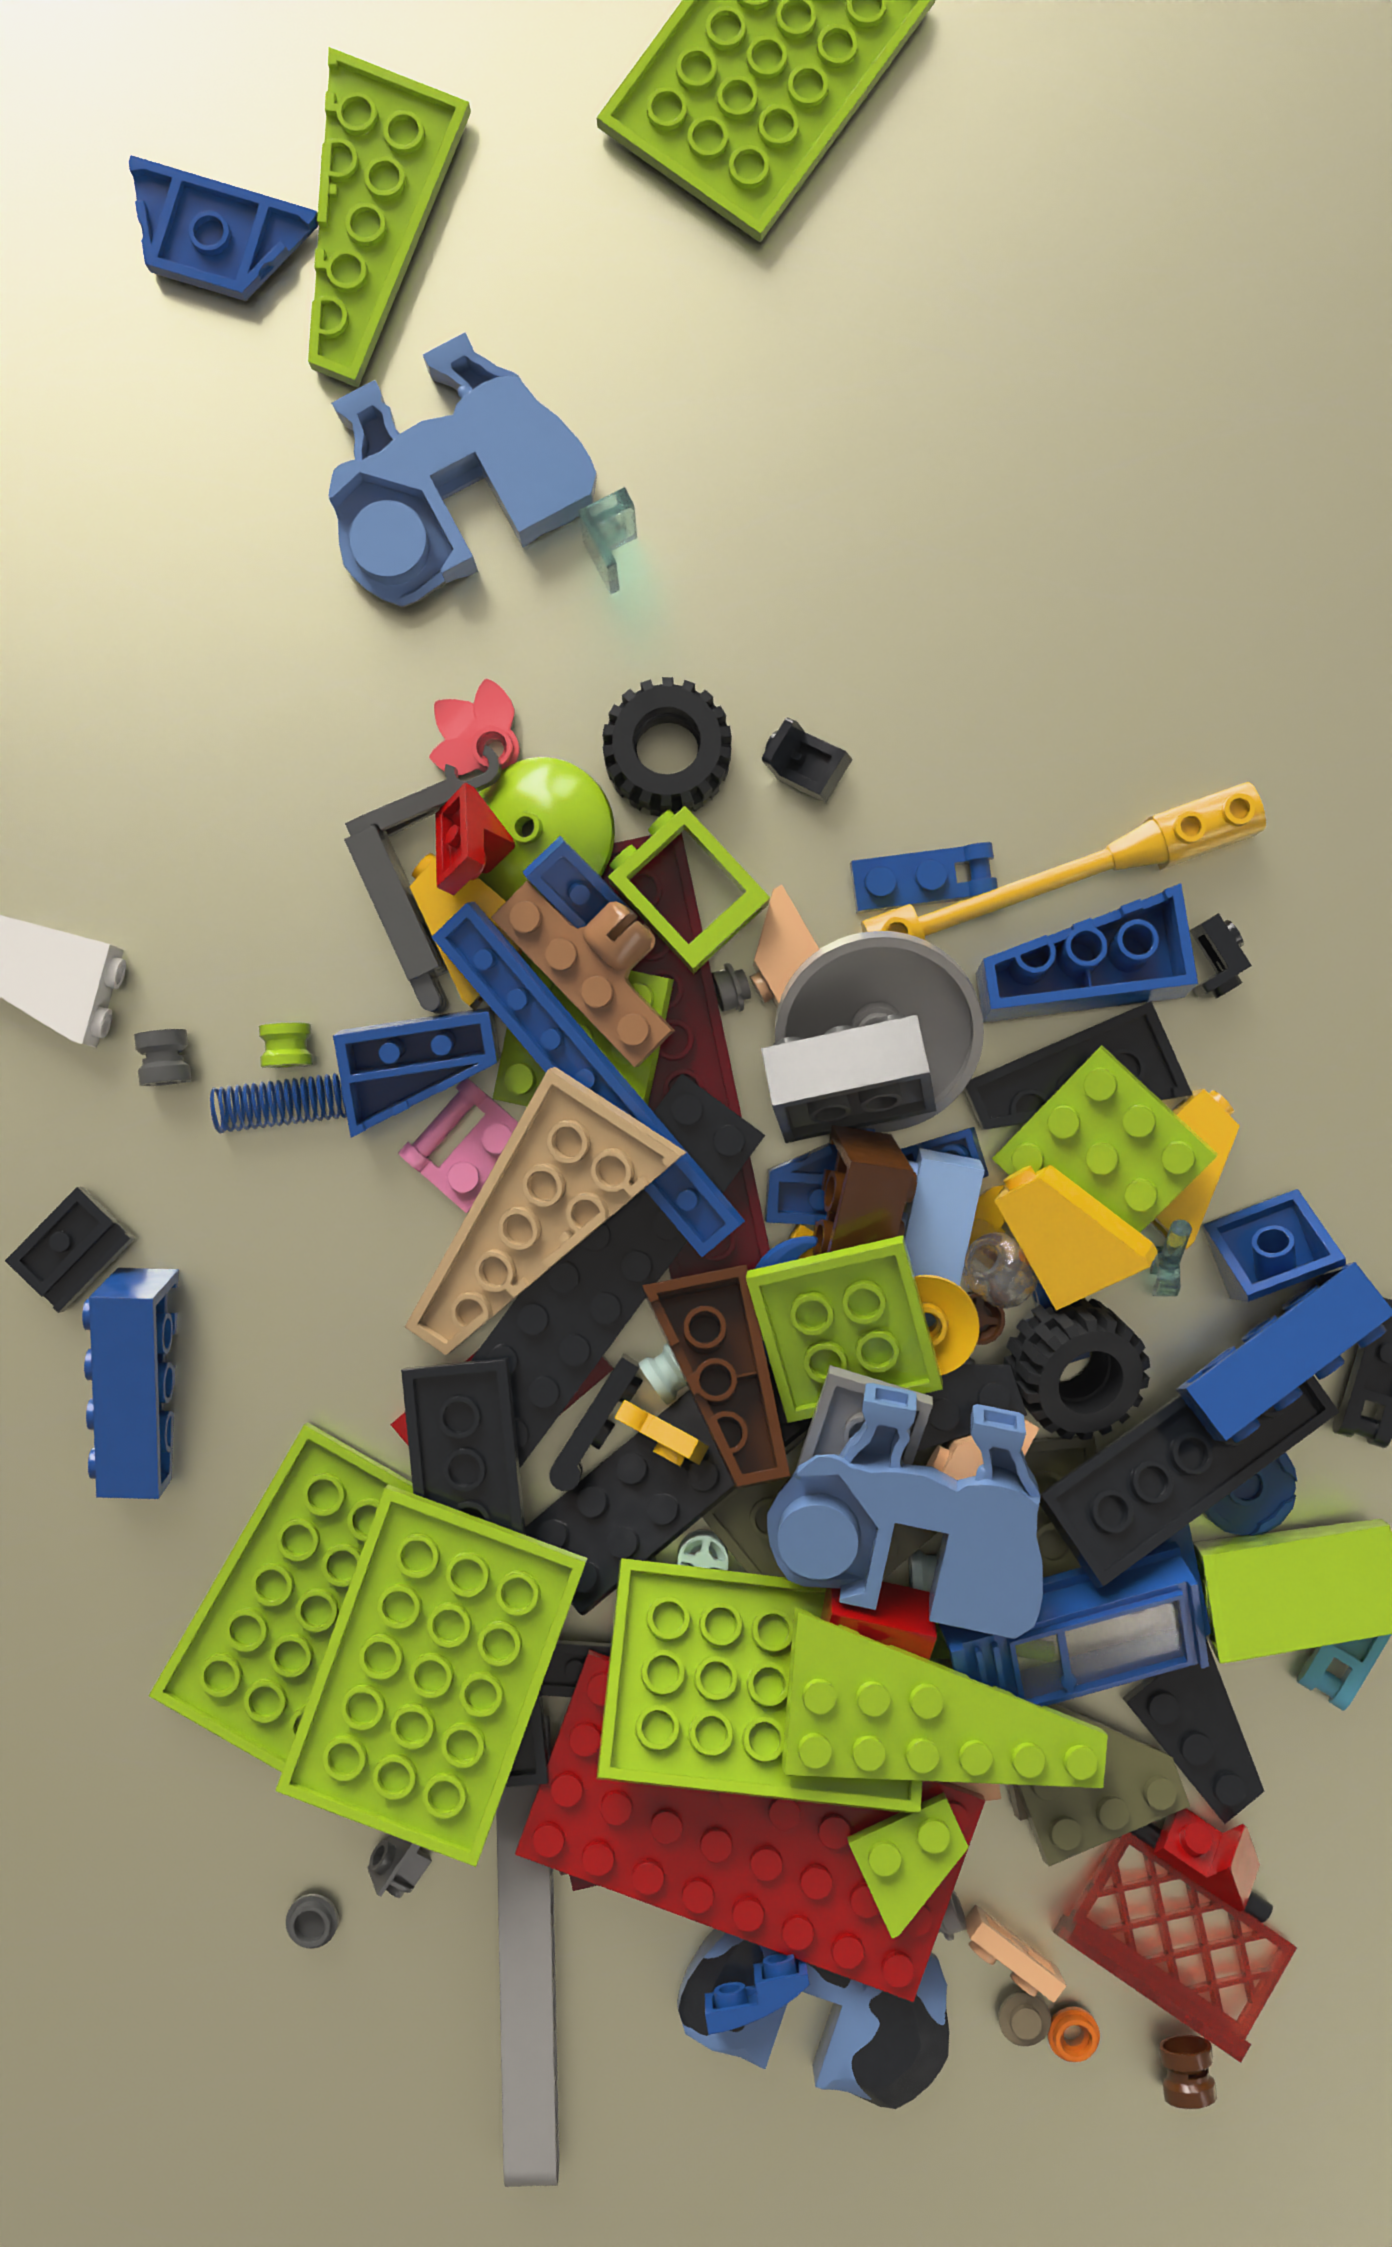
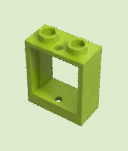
[608,806,770,974]

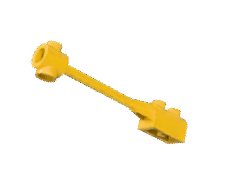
[861,782,1266,940]

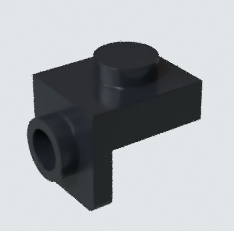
[762,717,853,803]
[1189,913,1252,999]

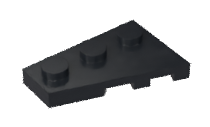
[917,1364,1027,1451]
[1122,1637,1265,1824]

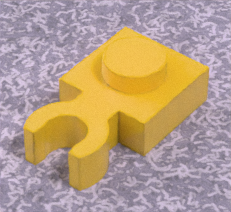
[615,1400,709,1466]

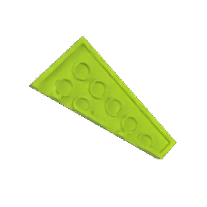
[308,47,471,388]
[782,1607,1108,1788]

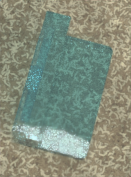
[578,487,637,595]

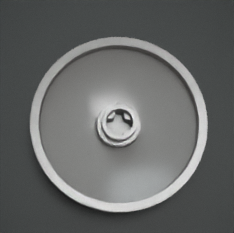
[775,931,984,1132]

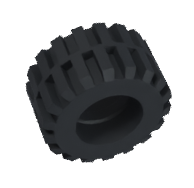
[602,677,732,817]
[1004,1298,1150,1440]

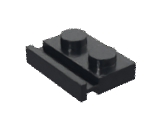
[5,1187,135,1313]

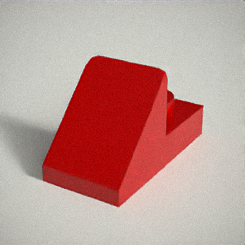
[435,782,515,896]
[1153,1808,1260,1912]

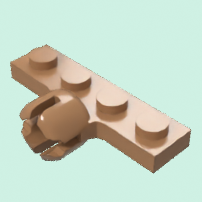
[491,880,675,1067]

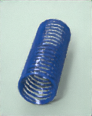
[210,1072,347,1134]

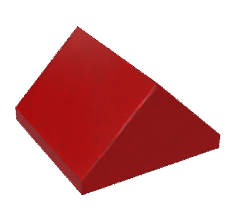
[821,1581,937,1660]

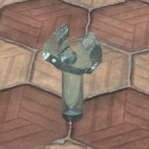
[1150,1219,1192,1297]

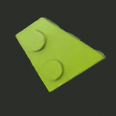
[847,1792,969,1939]

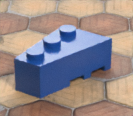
[333,1007,501,1138]

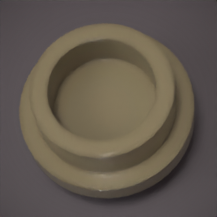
[998,1991,1051,2046]

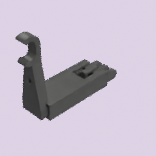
[344,745,502,1014]

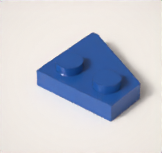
[765,1127,875,1225]

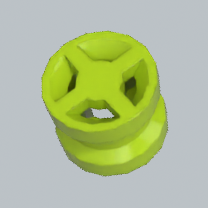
[259,1023,313,1068]

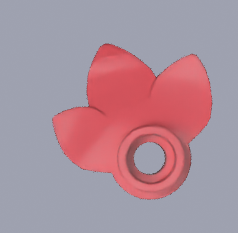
[429,679,520,776]

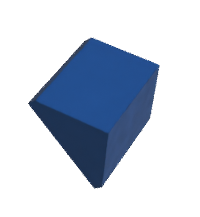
[1203,1189,1346,1302]

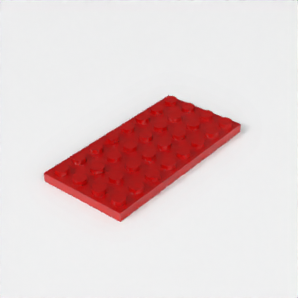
[515,1649,986,2002]

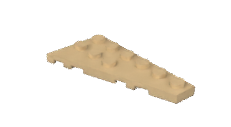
[405,1067,687,1355]

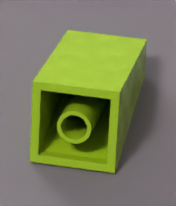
[1193,1519,1392,1664]

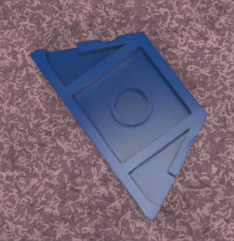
[128,155,318,301]

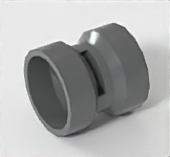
[134,1029,192,1086]

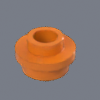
[1047,2007,1100,2062]

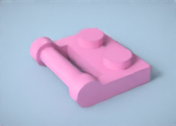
[398,1078,518,1213]

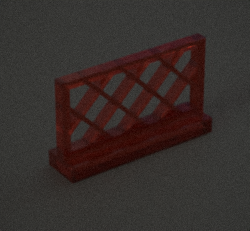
[1053,1832,1297,2063]

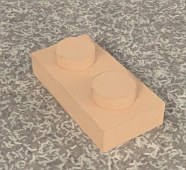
[965,1904,1066,2003]

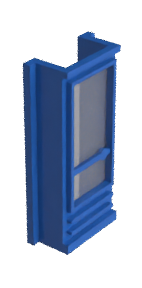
[937,1541,1209,1706]

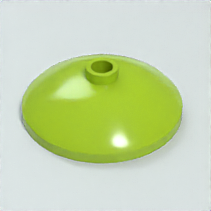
[478,757,615,901]

